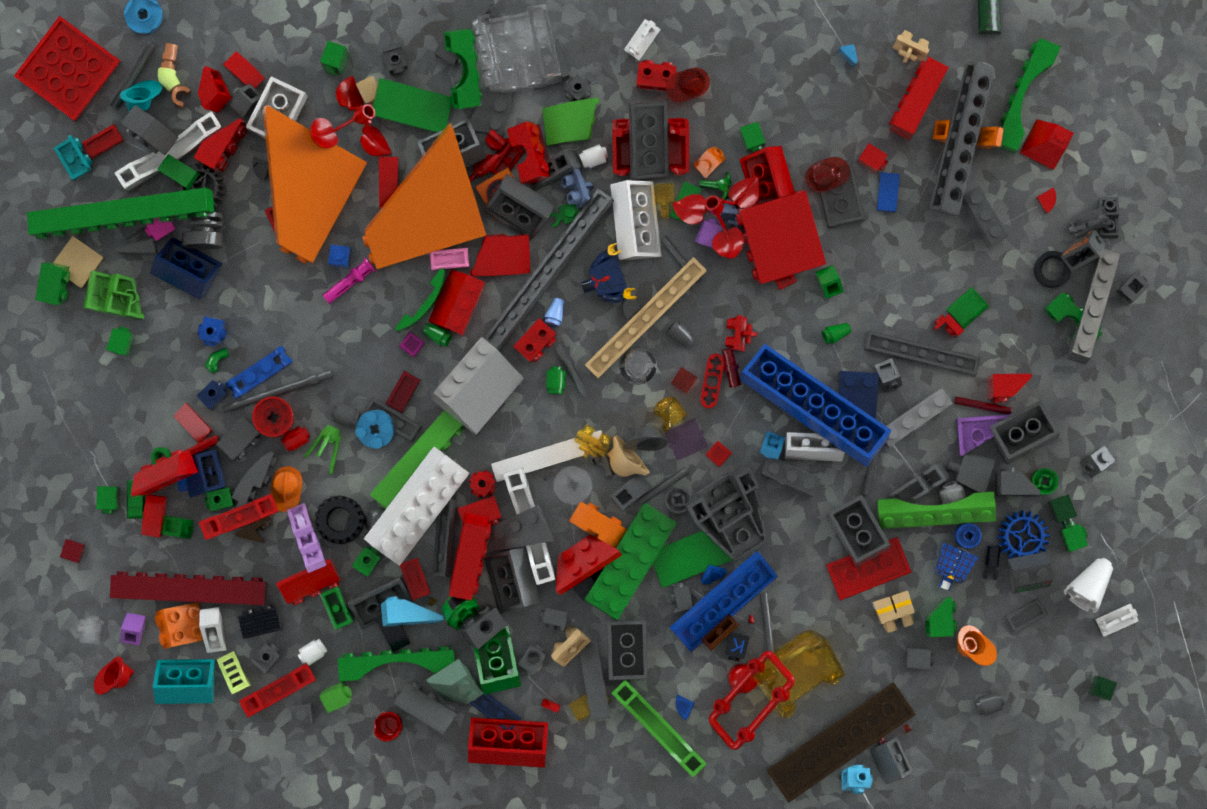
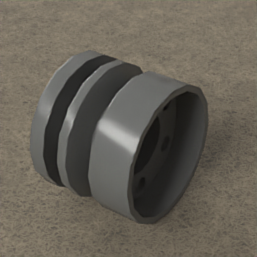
[182,212,223,250]

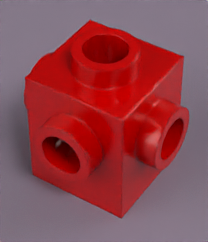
[468,470,497,498]

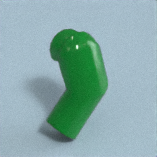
[205,348,229,373]

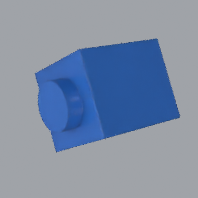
[328,245,352,269]

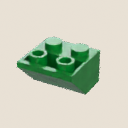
[925,597,957,637]

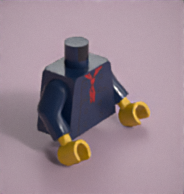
[581,243,637,303]

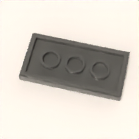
[629,100,669,180]

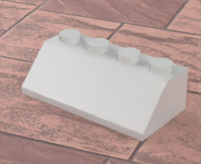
[610,180,662,260]

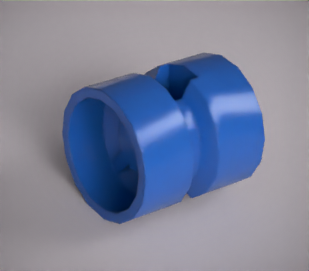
[953,523,981,548]

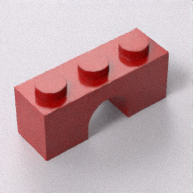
[507,122,550,185]

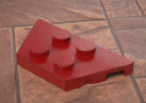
[556,535,622,595]

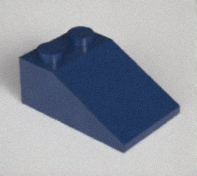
[838,371,879,419]

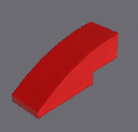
[379,157,400,211]

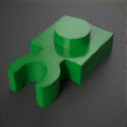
[548,203,580,228]

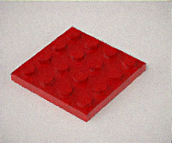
[14,16,121,122]

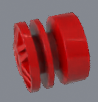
[252,397,294,438]

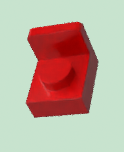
[933,314,964,338]

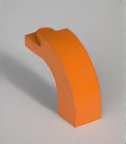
[933,120,1004,149]

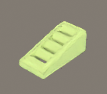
[216,651,251,694]

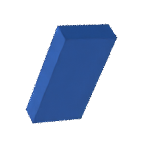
[877,172,900,213]

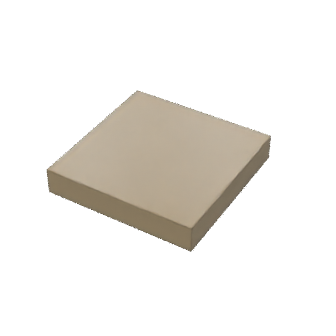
[53,236,105,289]

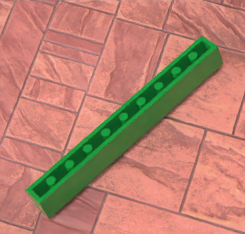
[27,188,214,239]

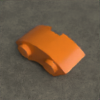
[569,501,627,548]

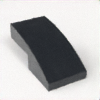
[375,615,411,652]

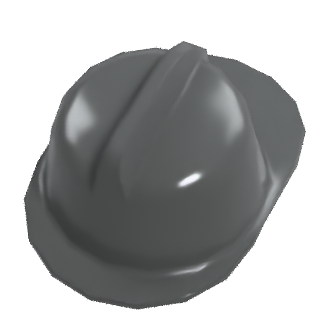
[624,425,667,451]

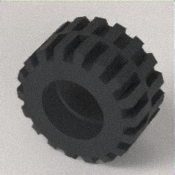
[314,495,365,544]

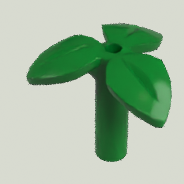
[699,172,731,200]

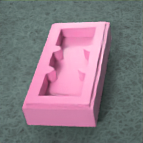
[430,248,470,271]

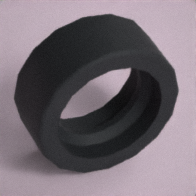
[1033,251,1071,288]

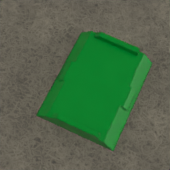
[946,287,989,329]

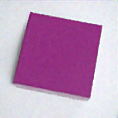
[399,331,425,358]

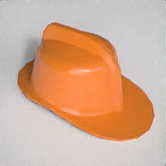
[270,466,303,512]
[956,625,997,666]

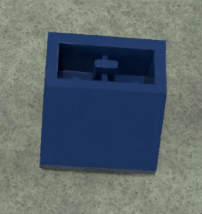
[185,450,227,498]

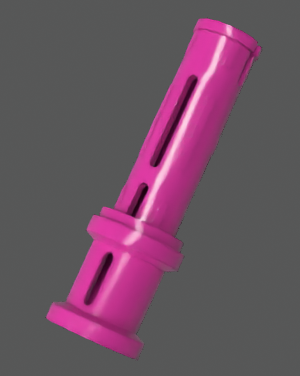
[322,257,376,304]

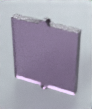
[665,418,708,461]

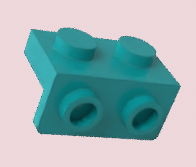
[53,135,93,181]

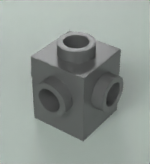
[564,74,592,102]

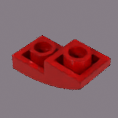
[222,51,265,88]
[141,494,167,538]

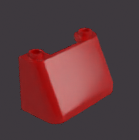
[612,118,689,176]

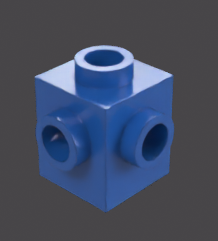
[197,316,227,347]

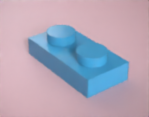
[760,431,785,460]

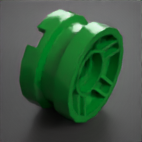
[1030,468,1059,495]

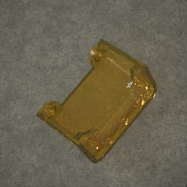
[753,630,845,719]

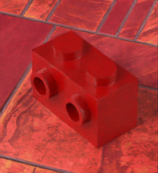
[636,60,677,92]
[513,318,556,363]

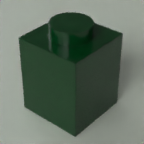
[1048,494,1077,525]
[1088,676,1117,701]

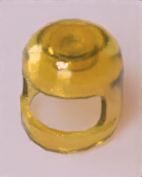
[653,396,687,433]

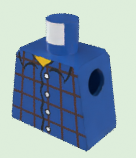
[935,543,978,591]

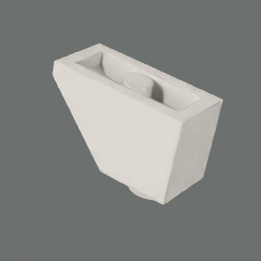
[199,607,226,653]

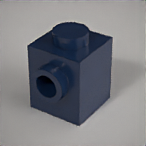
[196,380,228,411]

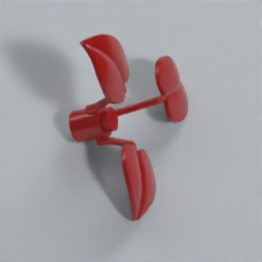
[310,76,391,156]
[672,177,760,259]

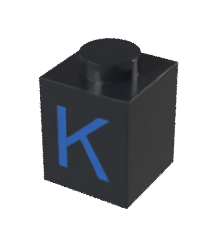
[725,632,749,662]

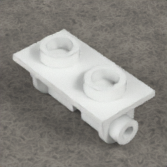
[624,19,661,61]
[1095,603,1138,637]

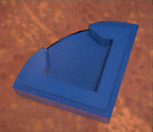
[701,564,727,584]
[676,694,695,720]

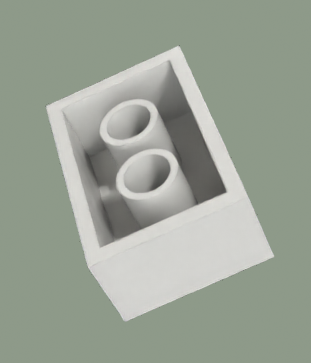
[246,76,308,139]

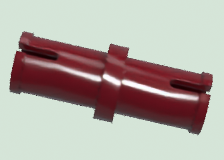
[721,347,742,388]

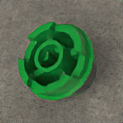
[442,596,480,631]

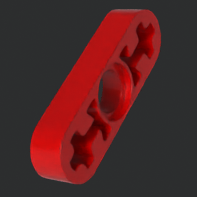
[700,353,725,409]

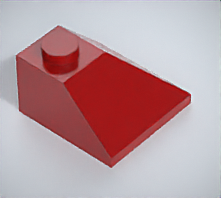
[1020,119,1074,170]

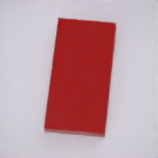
[826,537,912,601]

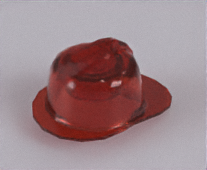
[666,67,710,102]
[805,157,850,193]

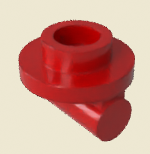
[485,129,507,150]

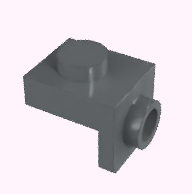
[1080,445,1115,478]

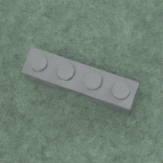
[884,388,953,448]

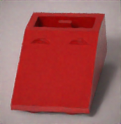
[193,118,248,173]

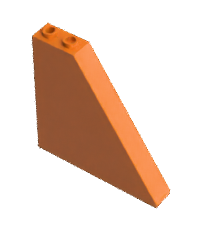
[263,105,367,264]
[362,124,486,269]

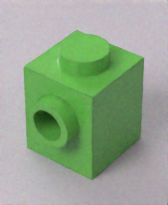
[319,681,352,713]

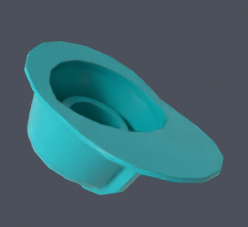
[120,80,162,112]

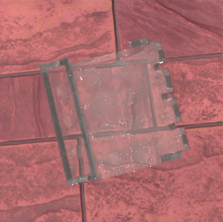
[471,4,561,93]

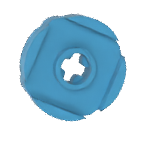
[124,0,163,34]
[355,410,395,449]

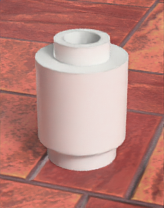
[579,144,608,169]
[298,639,327,666]

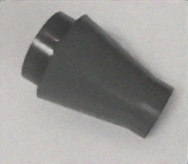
[666,321,695,348]

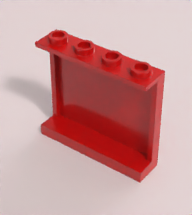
[736,189,826,284]

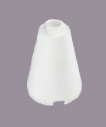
[1064,558,1113,613]

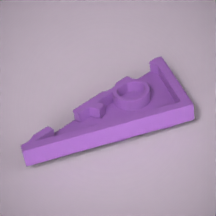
[956,414,1013,456]

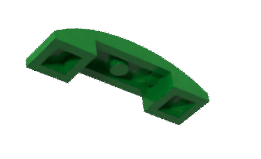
[394,268,445,333]

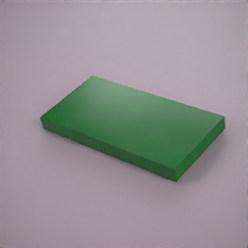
[372,78,452,133]
[652,531,732,588]

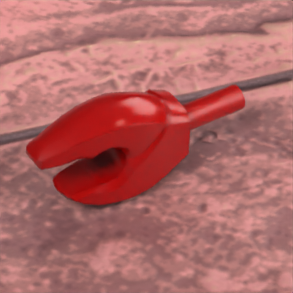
[469,154,500,182]

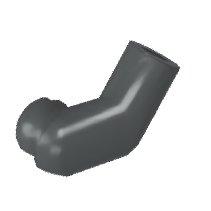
[590,453,614,477]

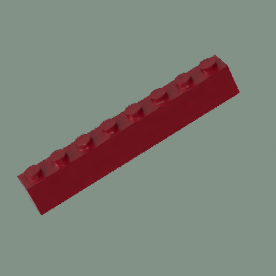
[110,571,268,605]

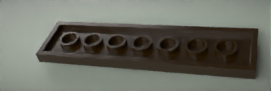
[766,682,916,803]

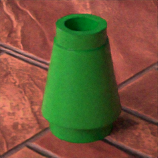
[821,322,851,345]
[423,323,452,347]

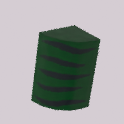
[977,0,1001,34]

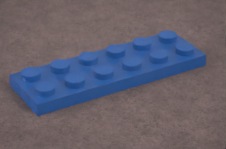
[670,551,778,652]

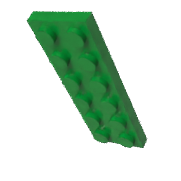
[584,503,677,621]

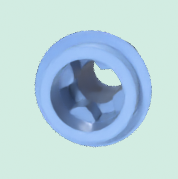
[544,298,564,328]

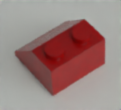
[988,374,1032,403]

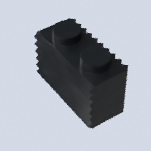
[238,605,283,639]

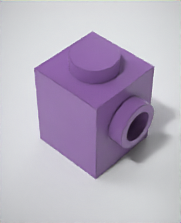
[695,218,722,248]
[121,613,146,646]

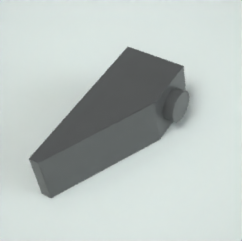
[524,149,583,191]

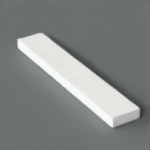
[491,430,607,482]

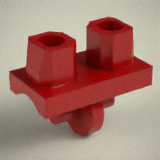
[725,315,757,352]

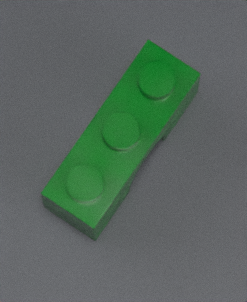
[1043,292,1103,340]

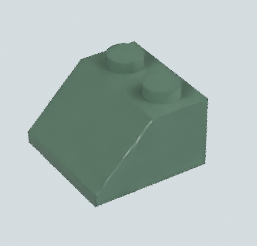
[427,659,483,704]

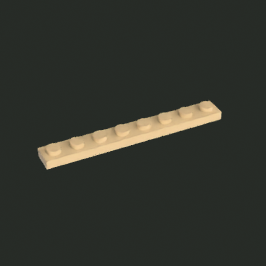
[585,257,707,378]

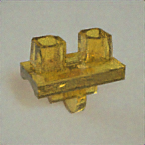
[574,425,611,459]

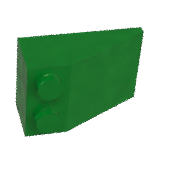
[473,626,522,695]

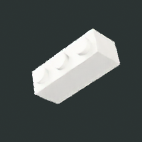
[785,432,845,462]

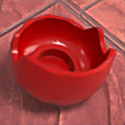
[727,663,758,694]
[373,711,403,742]

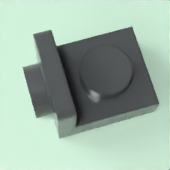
[874,358,902,392]

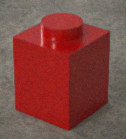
[857,143,888,174]

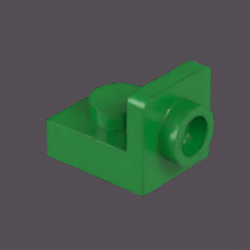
[161,515,194,539]

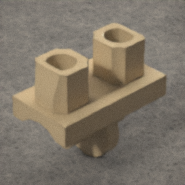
[892,30,930,63]

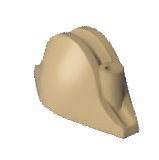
[607,436,650,477]

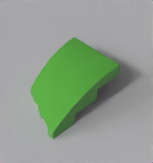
[542,98,599,146]
[83,271,144,320]

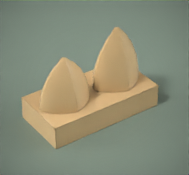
[550,626,591,667]

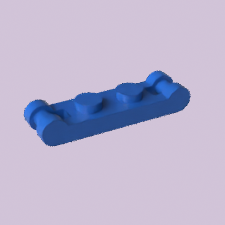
[225,346,293,400]

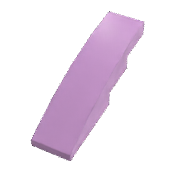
[287,503,326,573]

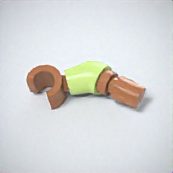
[158,43,191,110]

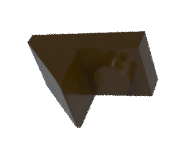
[235,516,274,543]

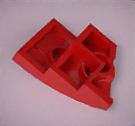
[470,233,531,276]

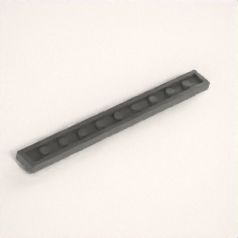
[484,189,614,351]

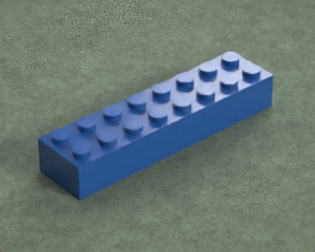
[741,344,891,467]

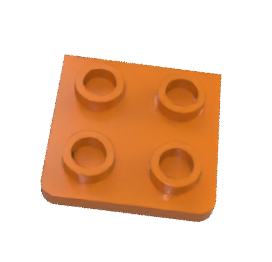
[155,603,203,649]

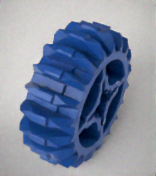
[997,510,1050,558]

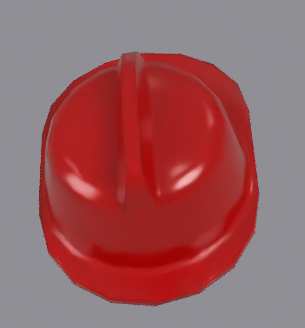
[94,656,134,695]

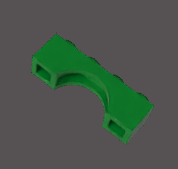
[443,28,482,109]

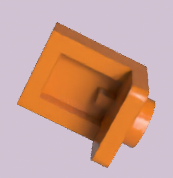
[693,146,726,178]

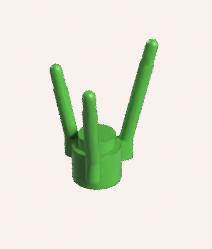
[304,425,342,475]

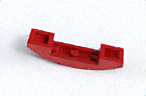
[199,494,279,540]
[239,663,316,718]

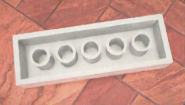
[364,447,470,566]

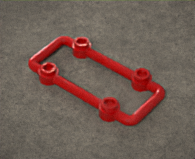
[709,651,795,750]

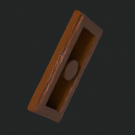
[701,614,739,651]

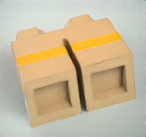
[871,590,915,633]

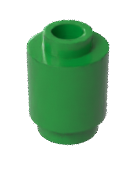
[546,367,566,394]

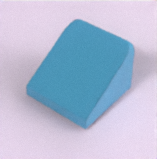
[838,44,858,67]

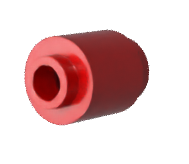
[281,425,311,452]

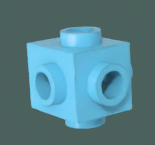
[841,765,873,794]

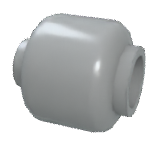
[939,481,966,505]

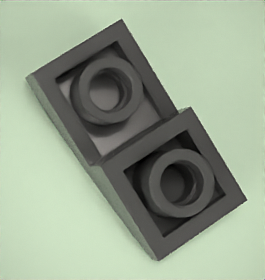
[1098,197,1119,238]

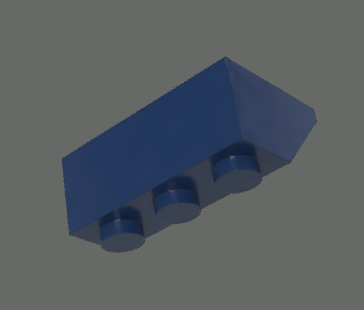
[150,237,222,300]

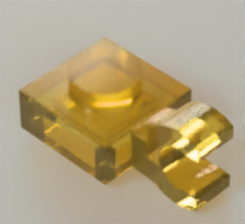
[655,183,674,218]

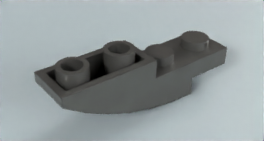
[232,451,278,508]

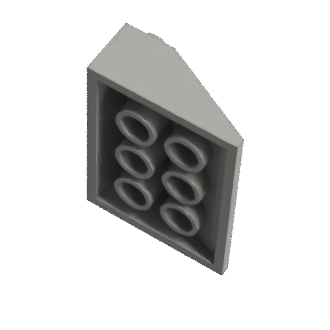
[431,337,524,435]

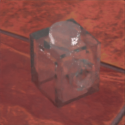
[77,616,104,644]

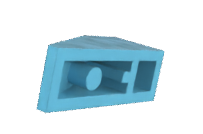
[381,597,444,627]

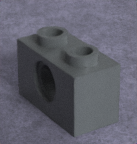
[459,604,507,649]

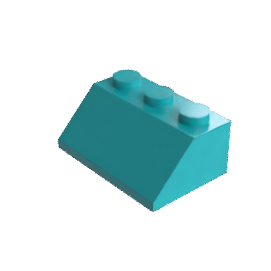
[153,659,215,704]

